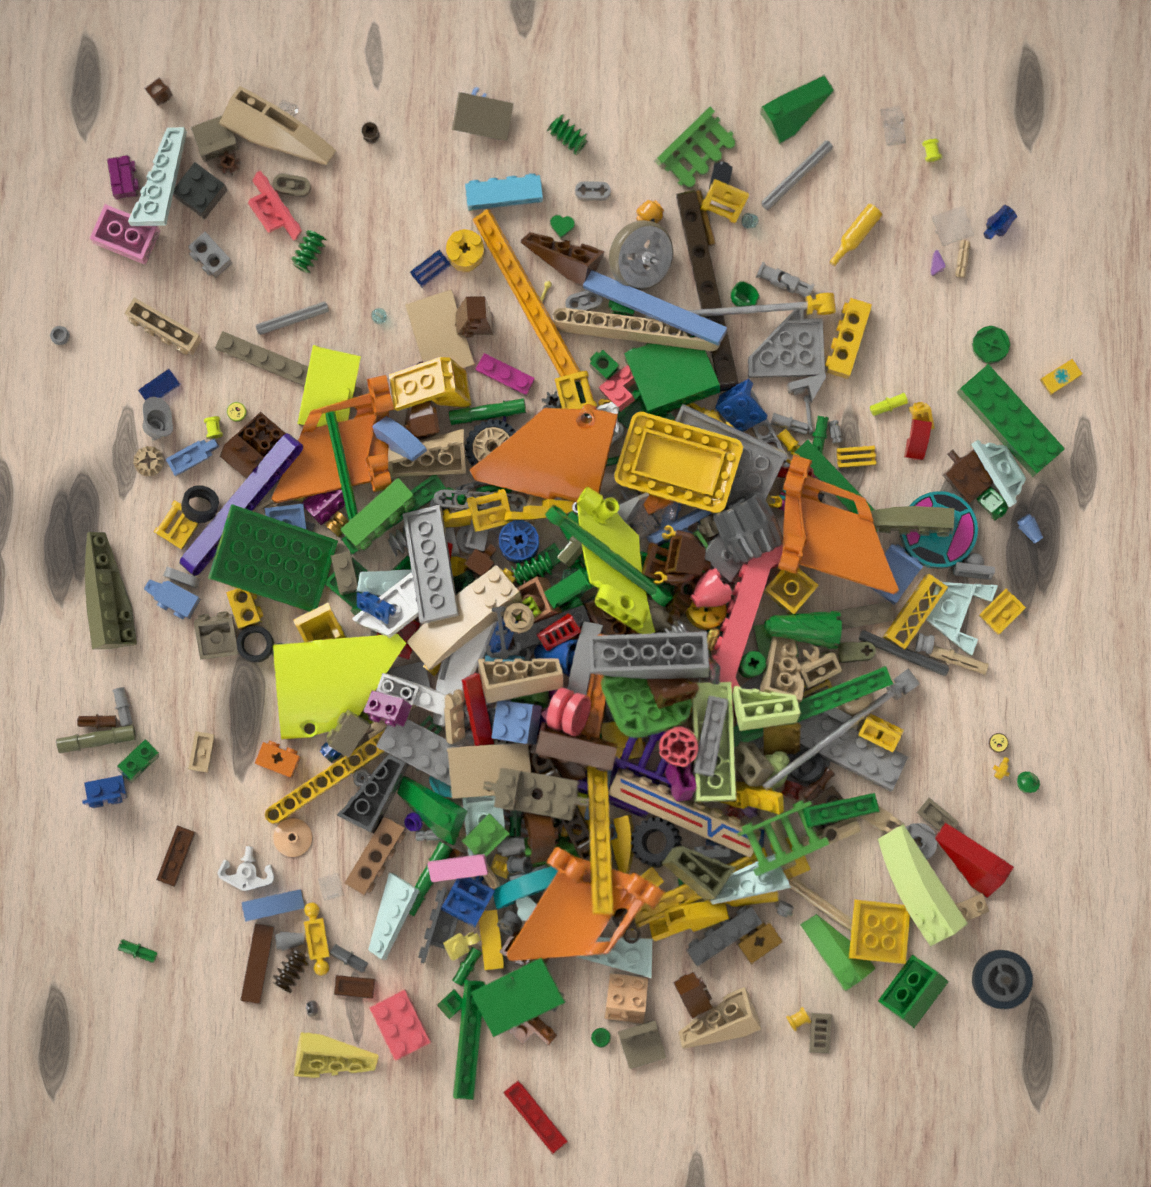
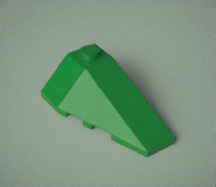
[760,75,834,144]

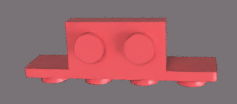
[248,171,302,240]

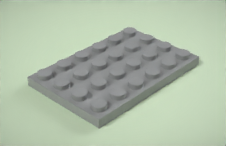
[675,404,787,504]

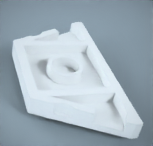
[352,573,419,637]

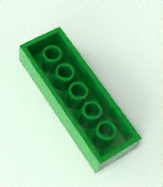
[957,364,1065,477]

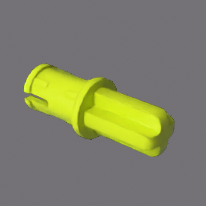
[870,392,908,416]

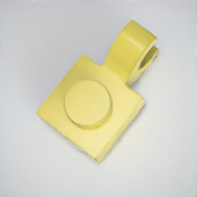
[443,931,480,961]

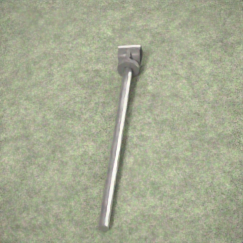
[762,668,920,790]

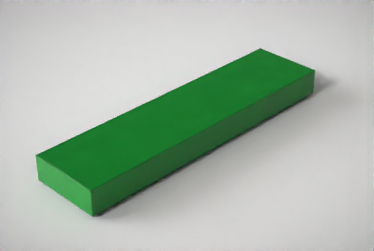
[802,793,880,828]

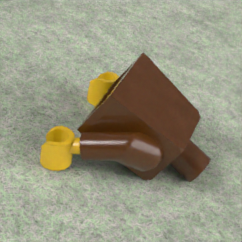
[653,525,711,584]

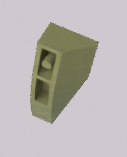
[871,506,955,537]
[85,532,137,650]

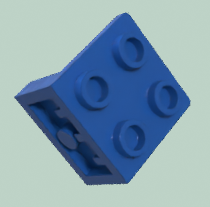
[715,378,768,432]
[82,775,128,808]

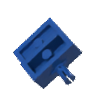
[441,875,495,928]

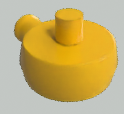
[992,757,1010,780]

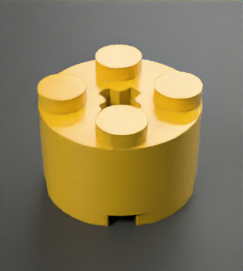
[446,229,485,272]

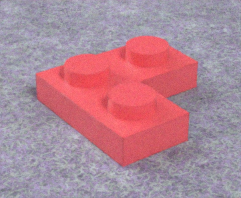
[598,365,635,411]

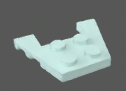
[926,582,998,656]

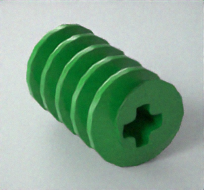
[547,114,588,155]
[291,230,328,274]
[511,551,553,586]
[738,651,766,678]

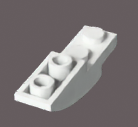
[376,673,445,716]

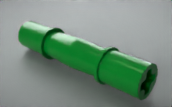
[449,398,526,426]
[408,841,453,917]

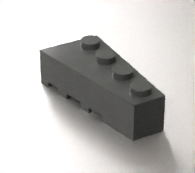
[337,754,410,834]

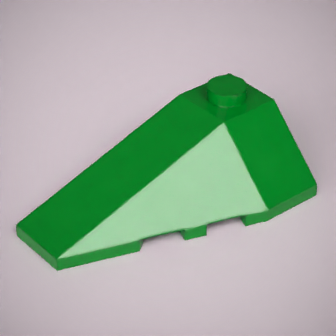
[397,776,468,845]

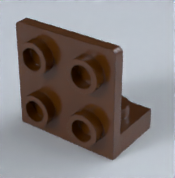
[646,678,699,709]

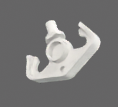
[218,846,275,891]

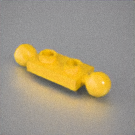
[304,902,330,976]

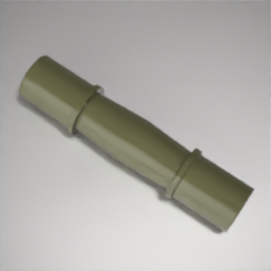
[56,725,136,754]

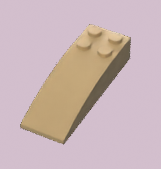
[407,565,523,670]

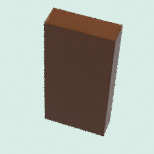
[334,975,375,999]

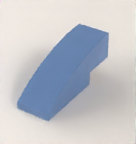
[372,416,427,461]
[241,889,305,922]

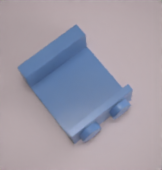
[868,544,923,605]

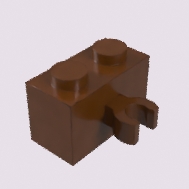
[464,544,497,578]
[673,972,713,1019]

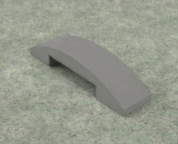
[568,621,603,695]

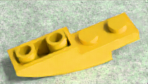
[720,781,784,815]
[649,901,729,942]

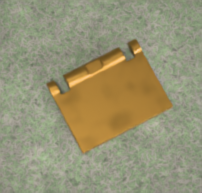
[763,723,801,755]

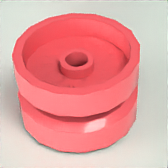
[547,688,591,736]

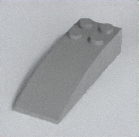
[589,632,709,679]

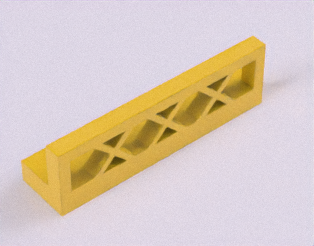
[883,574,948,650]

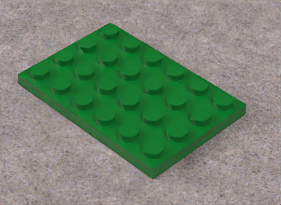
[208,505,338,612]

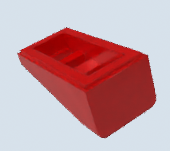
[536,613,581,651]

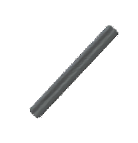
[859,630,949,676]

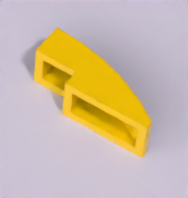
[611,815,634,874]

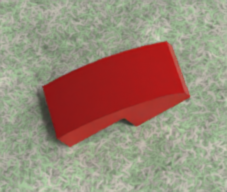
[904,419,932,460]

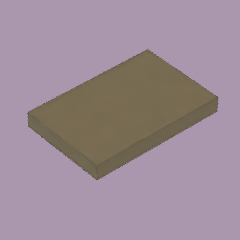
[452,92,514,141]

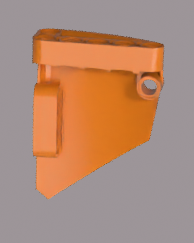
[470,404,618,502]

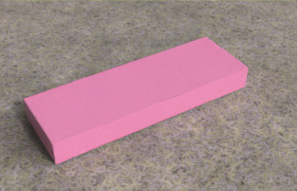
[427,854,489,882]

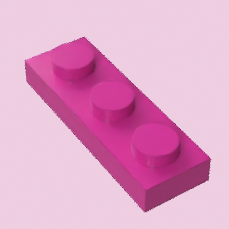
[475,353,535,396]

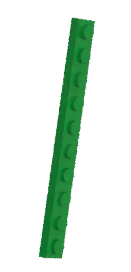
[733,666,893,748]

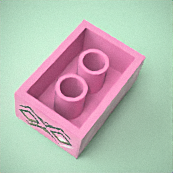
[90,204,160,265]

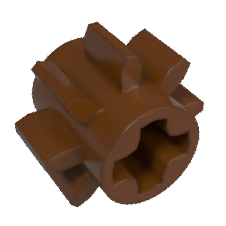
[217,151,241,176]

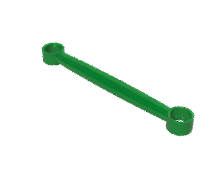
[545,505,673,607]

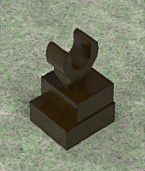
[665,591,692,626]

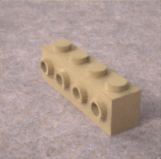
[124,297,202,356]

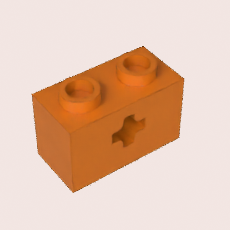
[254,740,301,778]

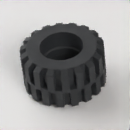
[631,817,682,868]

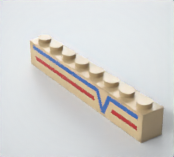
[608,768,761,858]

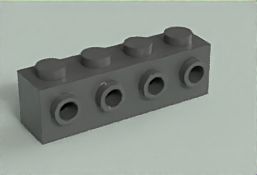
[686,905,762,967]

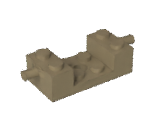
[483,768,589,820]

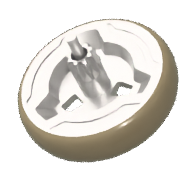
[609,220,673,290]

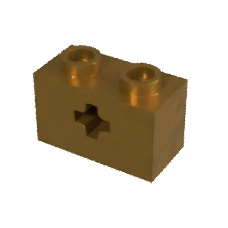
[737,921,783,964]

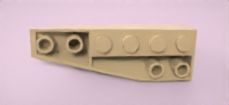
[219,86,336,165]

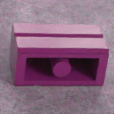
[107,155,140,200]

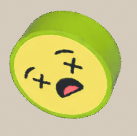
[227,402,247,422]

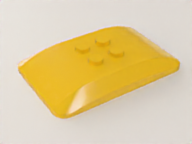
[614,412,743,513]

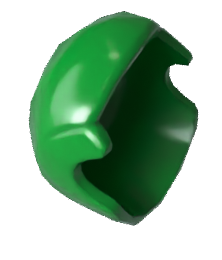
[730,281,760,307]

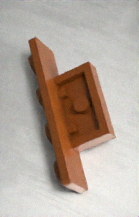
[508,1016,557,1045]

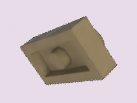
[916,797,959,831]

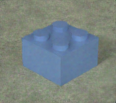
[492,700,542,745]

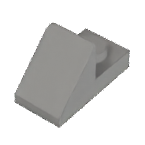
[787,373,826,403]

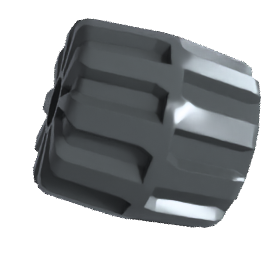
[713,492,783,564]

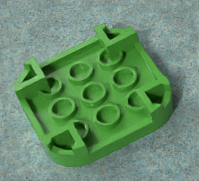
[601,675,692,738]

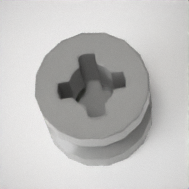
[915,633,935,654]

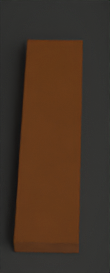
[240,923,275,1004]

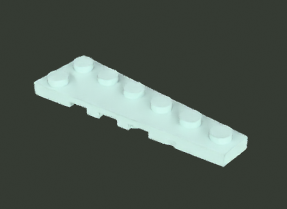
[128,127,187,226]

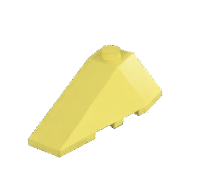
[294,1032,379,1078]

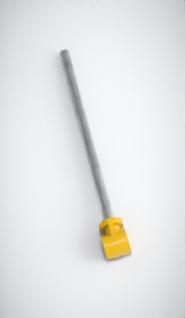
[646,292,836,319]

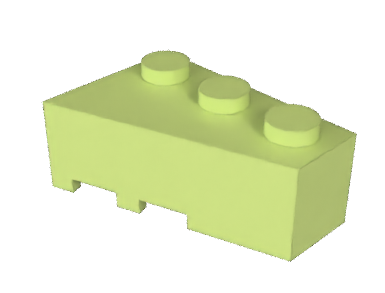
[732,686,800,731]

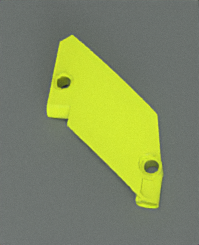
[577,487,655,634]

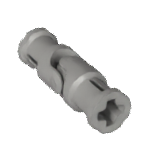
[756,262,814,298]

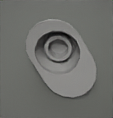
[143,397,173,441]

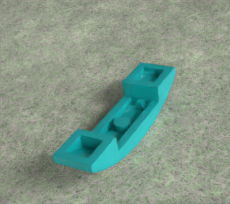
[493,867,558,910]

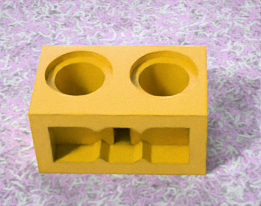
[226,588,264,630]
[858,713,904,752]

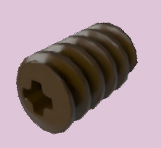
[272,948,310,993]

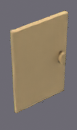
[405,290,475,369]
[447,743,531,799]

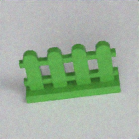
[654,107,735,188]

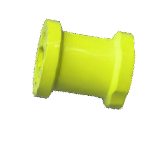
[922,138,942,162]
[204,416,223,439]

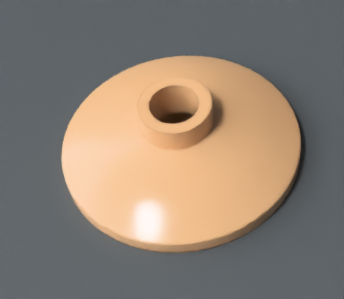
[273,818,312,857]

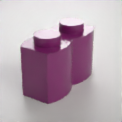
[665,763,696,802]

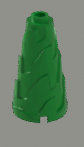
[764,611,842,649]

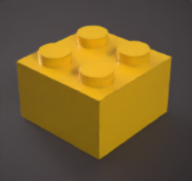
[763,568,819,615]

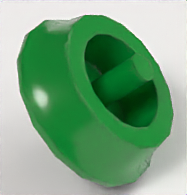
[1017,771,1040,794]

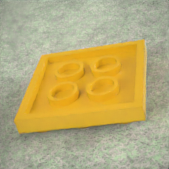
[849,899,910,964]

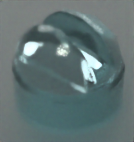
[742,213,759,228]
[371,308,387,324]

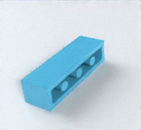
[465,173,543,211]

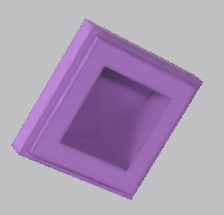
[931,250,946,276]

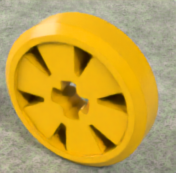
[686,598,727,630]

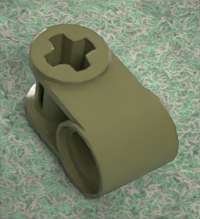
[838,642,876,663]

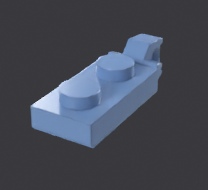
[166,439,219,476]

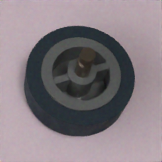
[972,950,1033,1009]

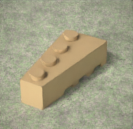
[388,429,466,477]

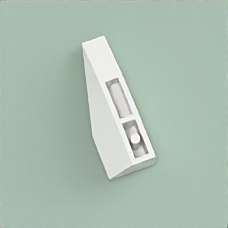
[433,621,497,727]

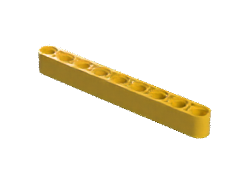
[265,730,385,824]

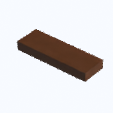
[156,825,196,887]

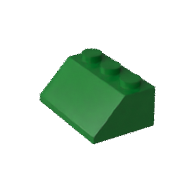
[878,954,949,1028]

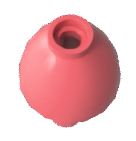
[690,568,733,608]
[659,727,699,767]

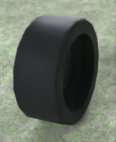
[181,485,219,523]
[236,625,274,663]

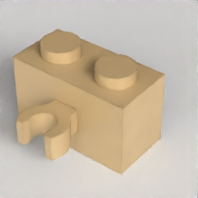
[799,645,842,688]

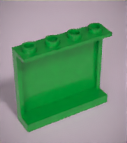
[624,334,720,416]

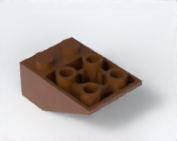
[220,412,287,479]

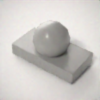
[953,553,995,580]

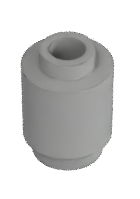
[497,836,525,857]

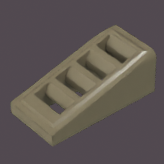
[809,1013,832,1053]

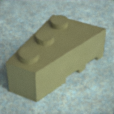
[662,846,736,900]

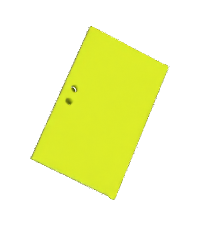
[297,345,361,427]

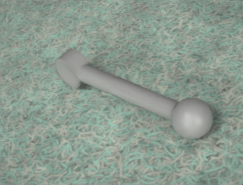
[803,395,813,434]

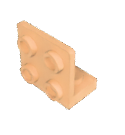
[604,973,648,1023]

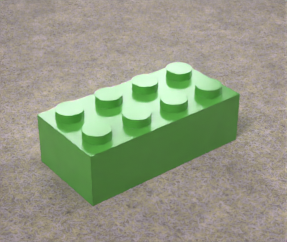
[340,478,416,552]

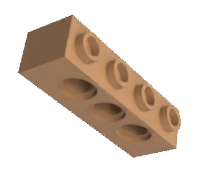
[345,816,406,895]

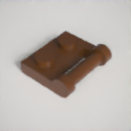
[642,542,679,587]

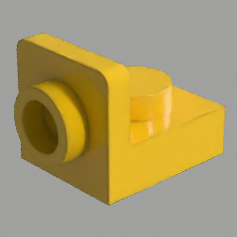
[908,402,935,430]

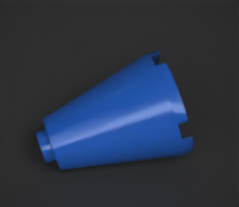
[534,639,578,677]

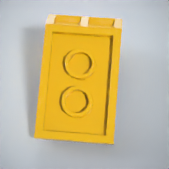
[389,357,472,411]
[293,603,346,642]

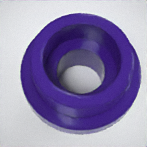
[404,812,423,831]

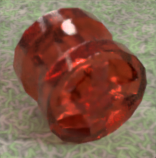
[781,780,803,801]

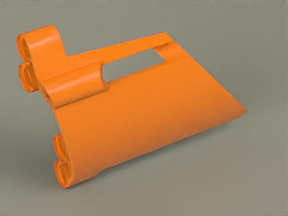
[271,375,394,504]

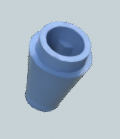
[1017,514,1043,543]

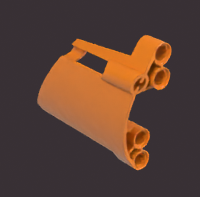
[778,455,899,594]
[506,846,665,961]

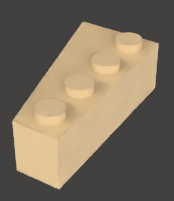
[478,659,563,703]

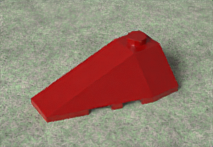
[935,823,1014,898]

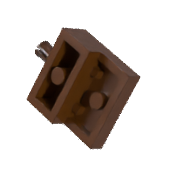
[942,449,994,503]

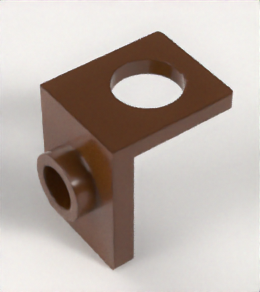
[145,78,173,106]

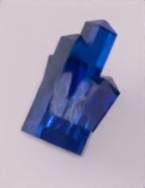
[983,205,1018,240]

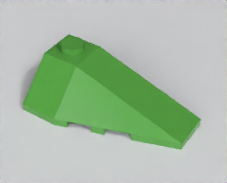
[800,914,876,991]

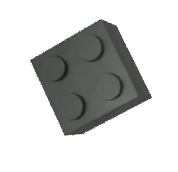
[173,162,228,219]

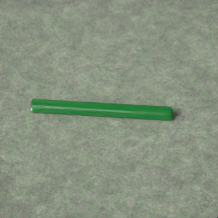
[325,411,358,521]

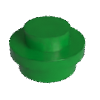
[591,1028,611,1047]

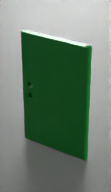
[470,957,566,1037]

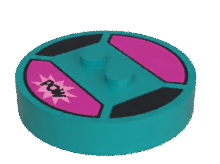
[900,491,978,569]

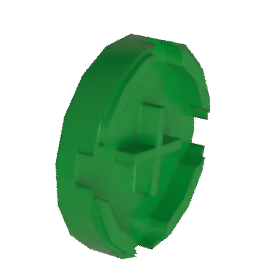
[972,326,1010,364]

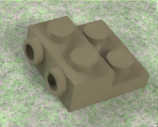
[194,611,239,660]

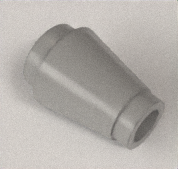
[275,932,304,951]

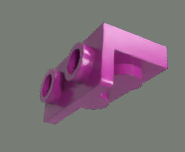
[301,489,345,525]

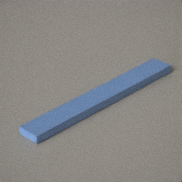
[583,270,727,346]

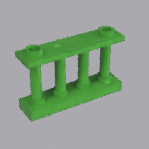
[737,800,829,876]

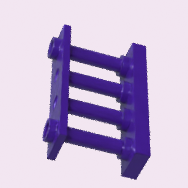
[614,731,684,788]

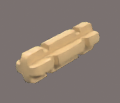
[955,240,971,278]

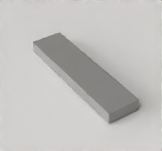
[693,696,728,777]

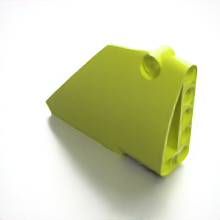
[273,634,406,740]

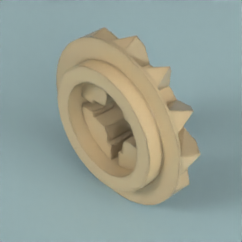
[133,446,164,477]
[503,603,534,634]

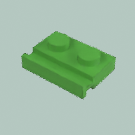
[462,813,509,857]

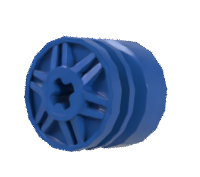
[499,520,539,564]

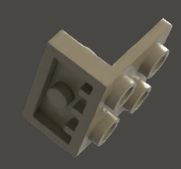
[191,116,239,162]
[618,1020,666,1069]

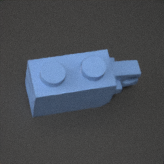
[144,579,201,619]

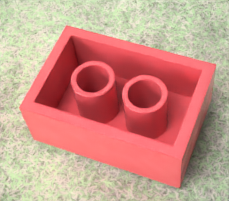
[369,989,432,1061]

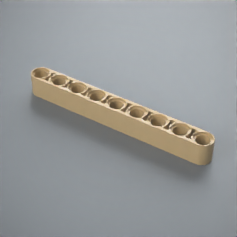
[553,308,720,351]

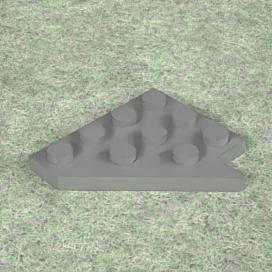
[748,309,825,378]

